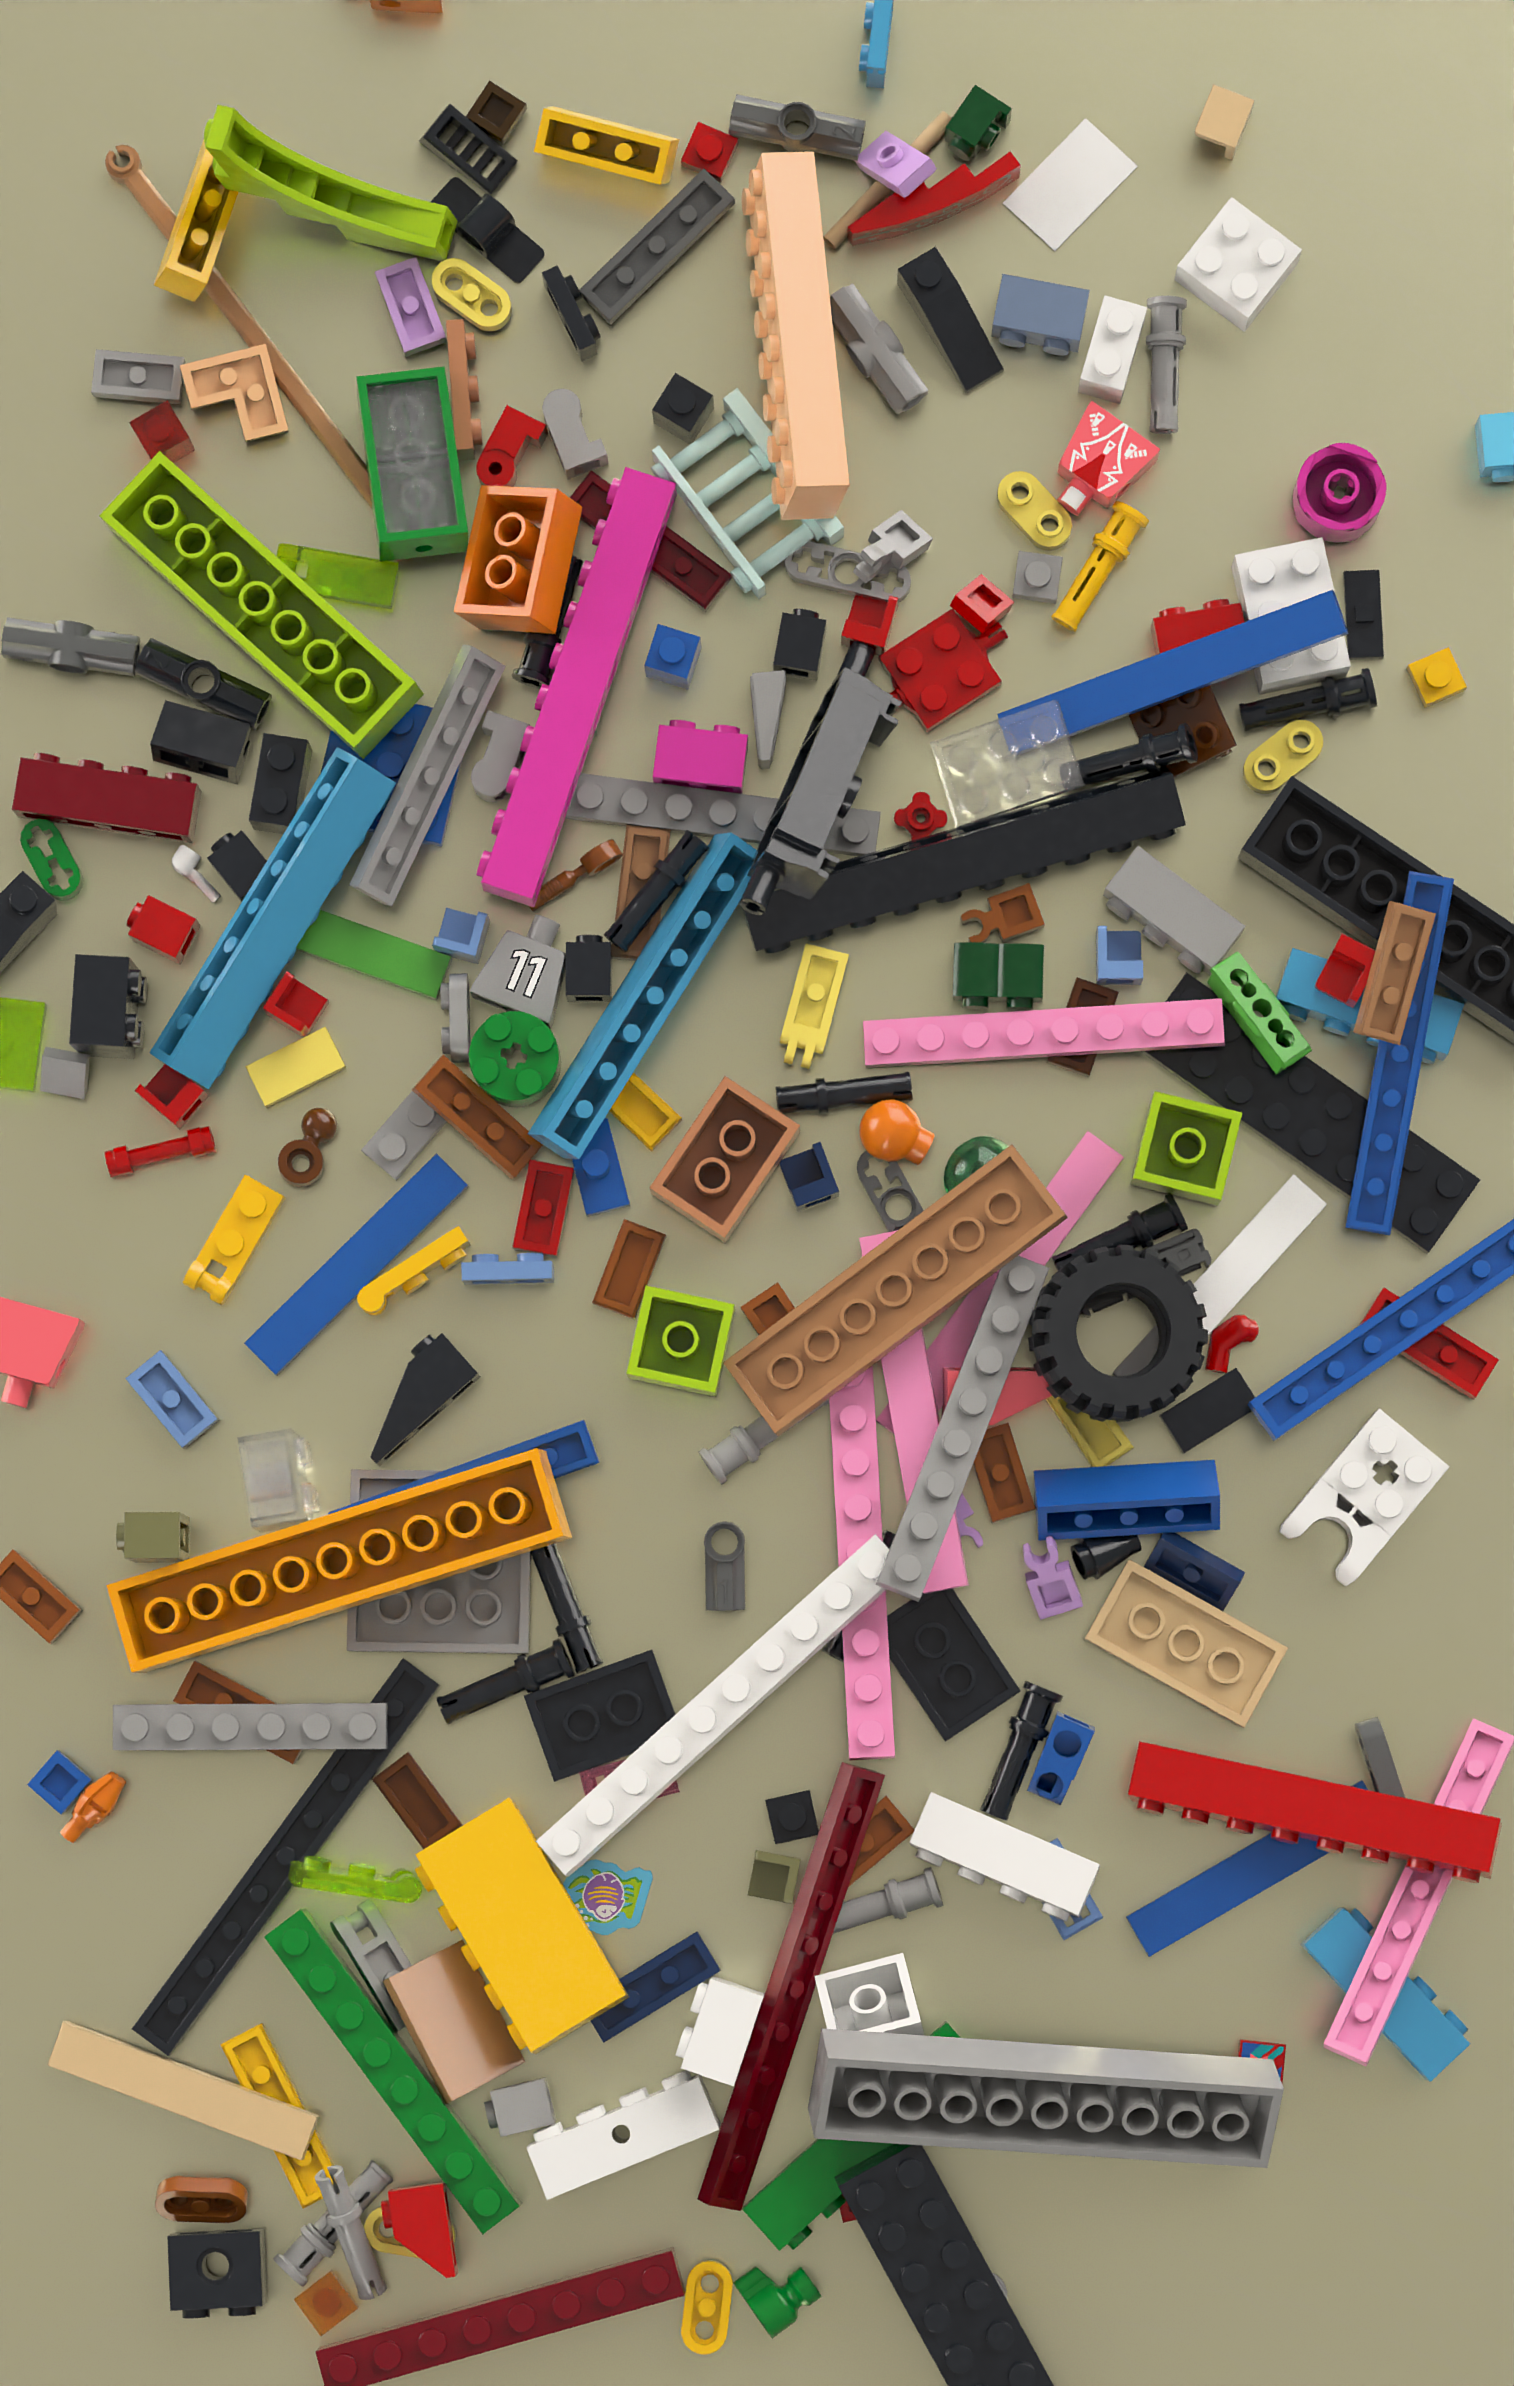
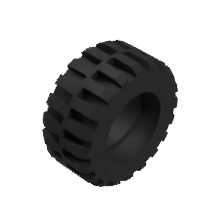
[1028,1245,1208,1422]

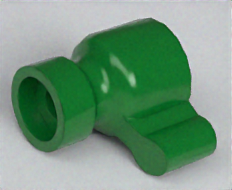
[733,2266,822,2339]

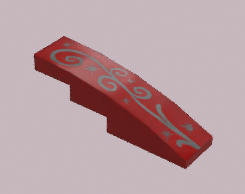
[847,151,1021,246]

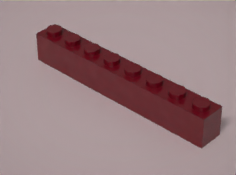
[315,2247,686,2386]

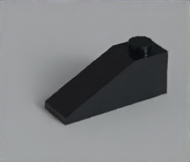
[897,246,1004,393]
[0,871,57,973]
[370,1333,481,1467]

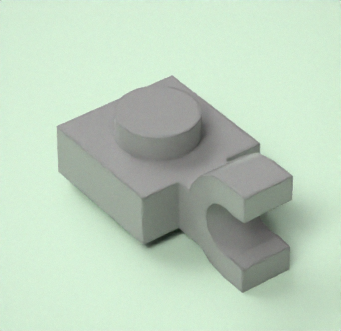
[853,510,933,583]

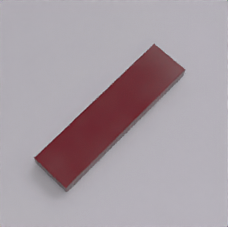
[570,470,732,612]

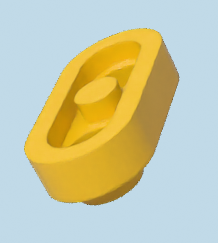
[681,2260,733,2355]

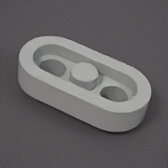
[440,973,471,1063]

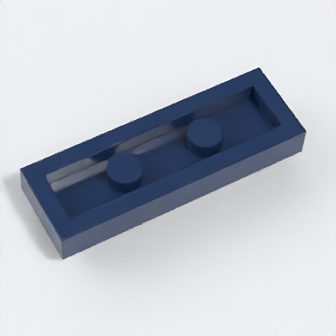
[591,1931,721,2043]

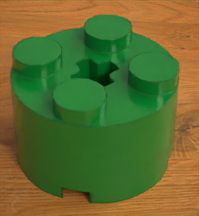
[469,1011,561,1107]

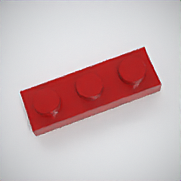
[1359,1288,1499,1400]

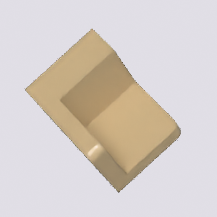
[1195,84,1254,160]

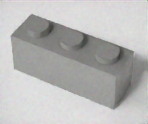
[1103,846,1245,975]

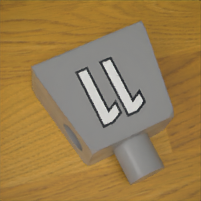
[470,915,566,1029]

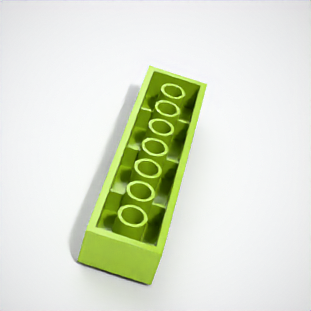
[99,451,424,759]

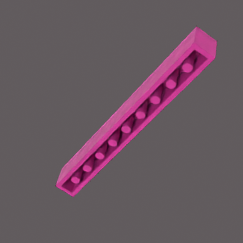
[477,467,677,907]

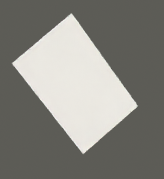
[1003,118,1138,251]

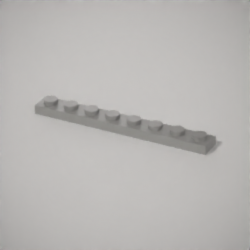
[565,773,881,856]
[876,1255,1050,1602]

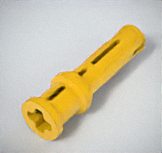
[1051,501,1149,632]

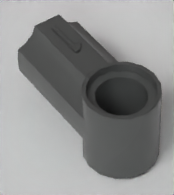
[704,1521,745,1611]

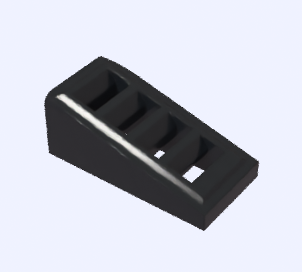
[419,104,518,195]

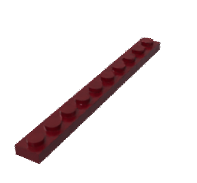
[697,1762,885,2211]

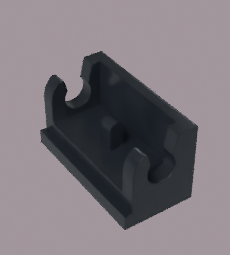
[150,700,251,785]

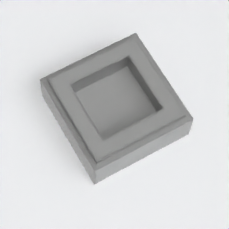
[40,1047,90,1099]

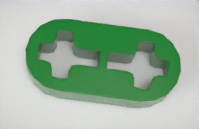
[20,819,83,900]

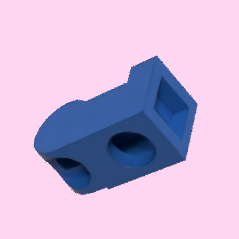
[1027,1711,1095,1805]

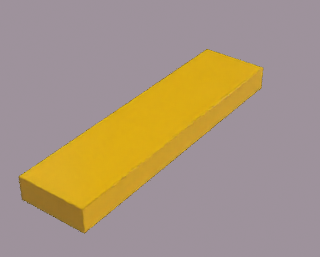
[220,2023,334,2209]

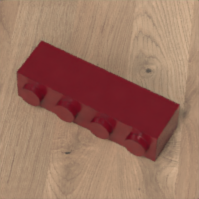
[12,753,202,843]

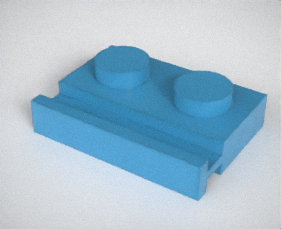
[859,0,894,88]

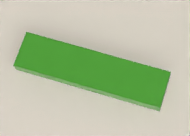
[296,910,452,1000]

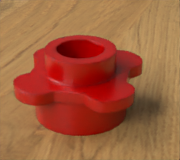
[894,792,947,840]

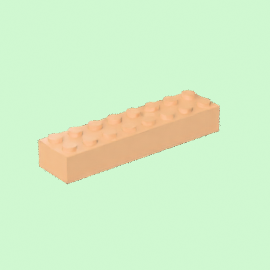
[742,152,850,520]

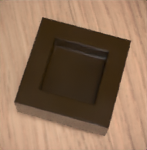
[466,80,527,145]

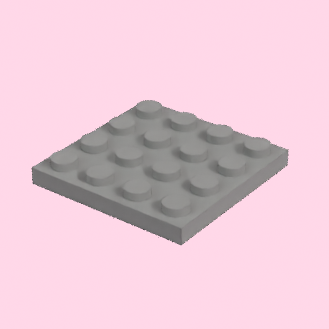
[347,1469,531,1654]

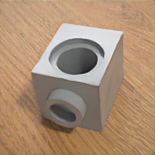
[484,2077,556,2137]

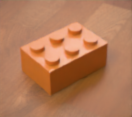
[454,485,583,634]

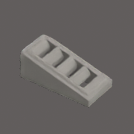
[750,670,787,769]

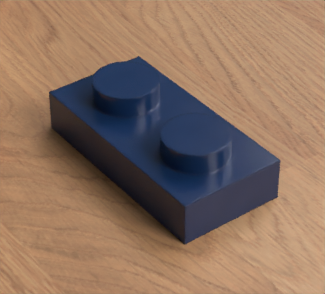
[1144,1532,1245,1611]

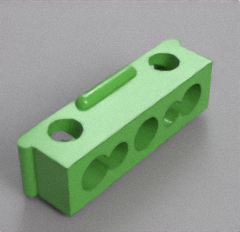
[1207,952,1312,1074]

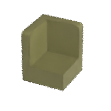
[748,1850,801,1904]

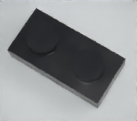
[542,265,601,362]

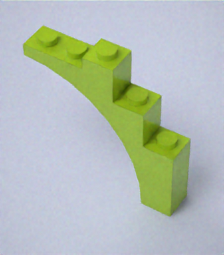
[204,105,458,261]

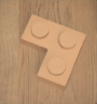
[180,344,288,442]

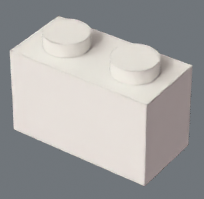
[1078,296,1147,404]

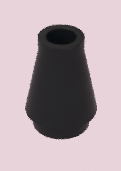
[1070,1535,1142,1580]

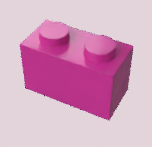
[653,720,748,794]

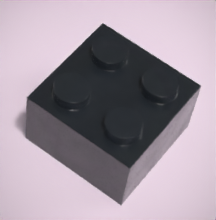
[69,954,147,1059]

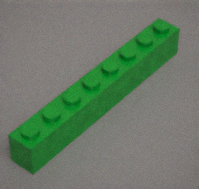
[264,1908,522,2235]

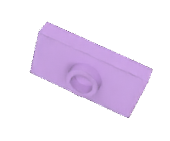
[854,131,937,198]

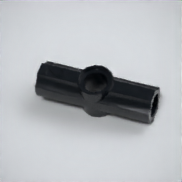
[134,638,272,730]

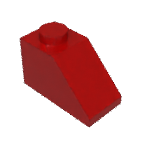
[381,2182,458,2278]

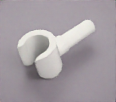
[172,845,221,903]

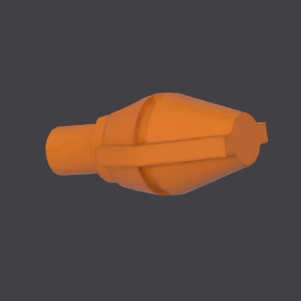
[60,1772,126,1843]

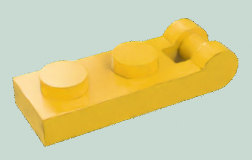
[183,1174,285,1306]
[357,1226,471,1316]

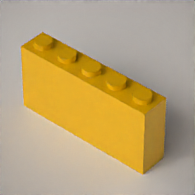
[415,1797,629,2054]

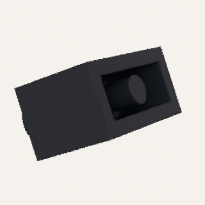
[249,733,312,834]

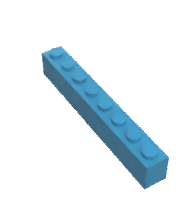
[150,747,396,1089]
[528,832,756,1160]

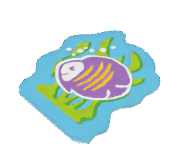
[563,1859,653,1935]

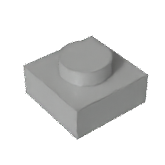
[1012,551,1063,604]

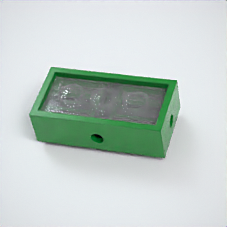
[356,366,468,562]

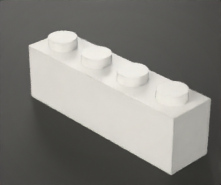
[909,1792,1100,1922]

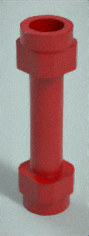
[105,1126,216,1178]

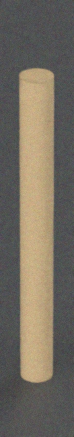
[823,111,952,250]

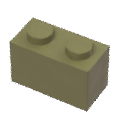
[116,1512,190,1563]

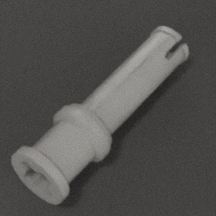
[1146,296,1187,434]
[698,1399,829,1485]
[833,1867,944,1934]
[273,2160,393,2287]

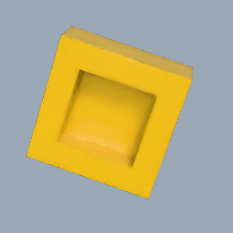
[1406,647,1467,708]

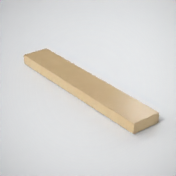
[48,2021,320,2160]

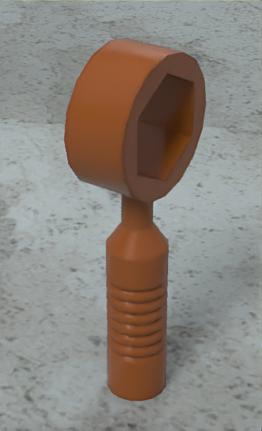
[529,839,623,912]

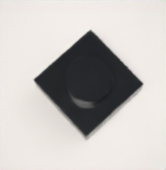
[765,1790,819,1845]

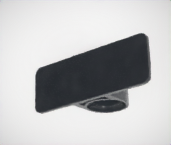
[431,177,545,283]

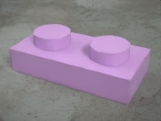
[375,257,447,357]

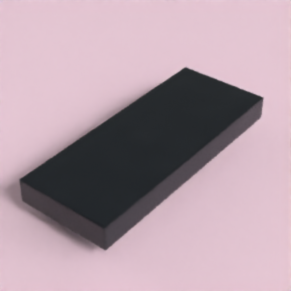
[1343,570,1384,660]

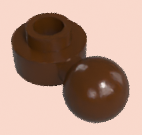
[278,1108,337,1187]

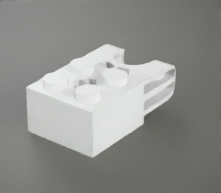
[1279,1408,1450,1586]

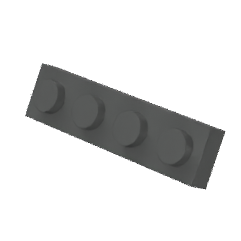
[579,169,735,325]

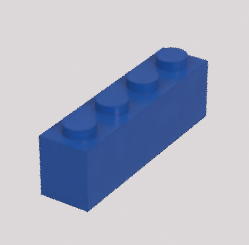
[1034,1460,1220,1541]

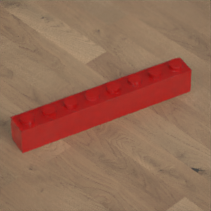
[1128,1741,1502,1883]

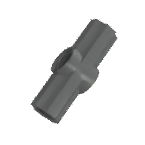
[728,94,866,161]
[1,617,140,676]

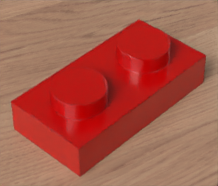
[512,1160,575,1257]

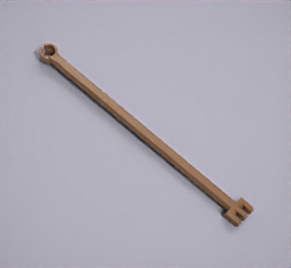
[105,145,399,561]

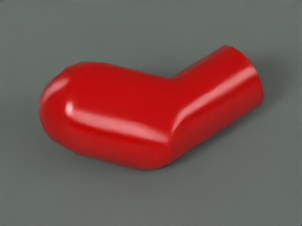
[1205,1315,1259,1374]

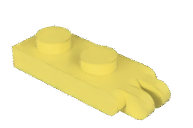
[779,943,849,1069]

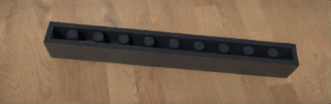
[740,766,1186,954]

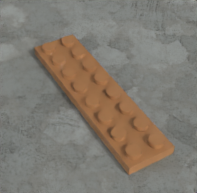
[723,1144,1068,1437]

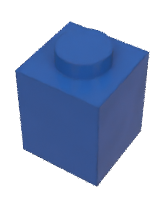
[644,624,702,690]

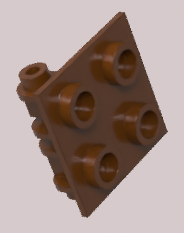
[1129,685,1237,778]

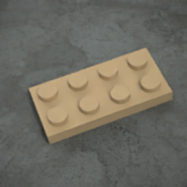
[1084,1559,1288,1728]

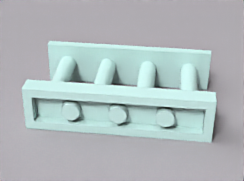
[651,388,844,599]

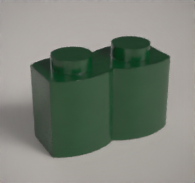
[953,942,1044,1010]

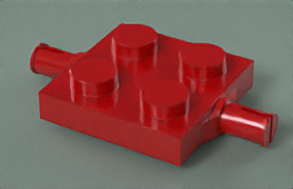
[878,608,1008,733]

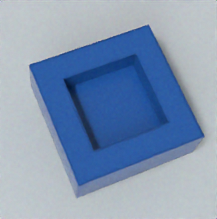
[27,1750,93,1815]

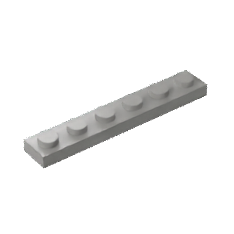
[349,645,506,906]
[113,1703,387,1750]

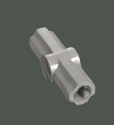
[830,283,928,415]

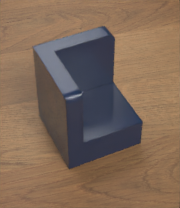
[780,1142,839,1212]

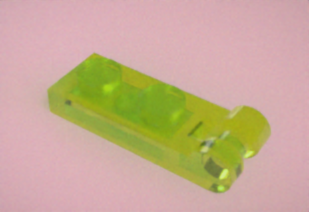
[276,543,400,609]
[288,1856,422,1903]

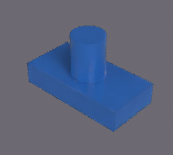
[572,1118,630,1217]

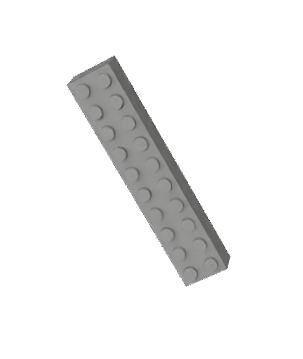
[808,2028,1284,2168]

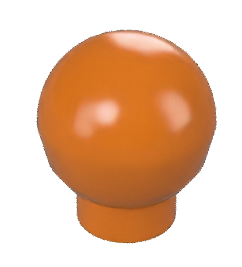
[859,1099,934,1165]

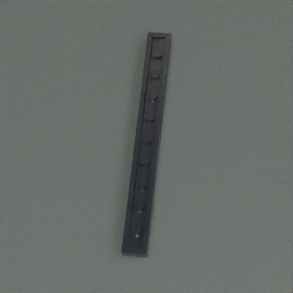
[132,1658,440,2056]

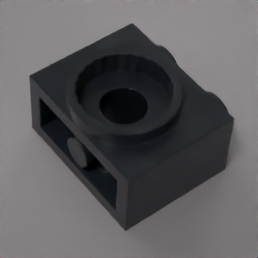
[167,2228,267,2319]

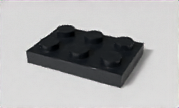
[887,1589,1021,1742]
[524,1649,676,1782]

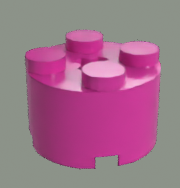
[1293,443,1387,542]

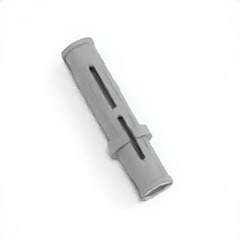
[315,2165,387,2300]

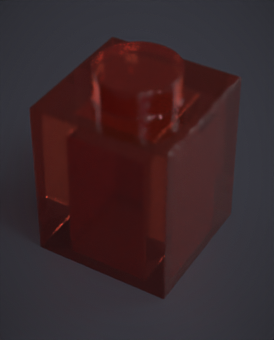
[129,400,195,463]

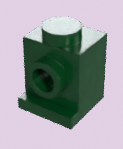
[945,85,1012,161]

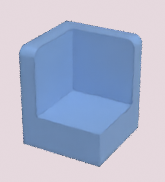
[432,908,490,964]
[1096,926,1143,985]

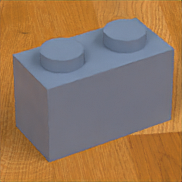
[991,274,1090,356]

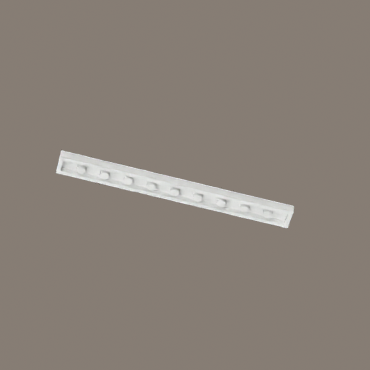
[536,1534,889,1877]

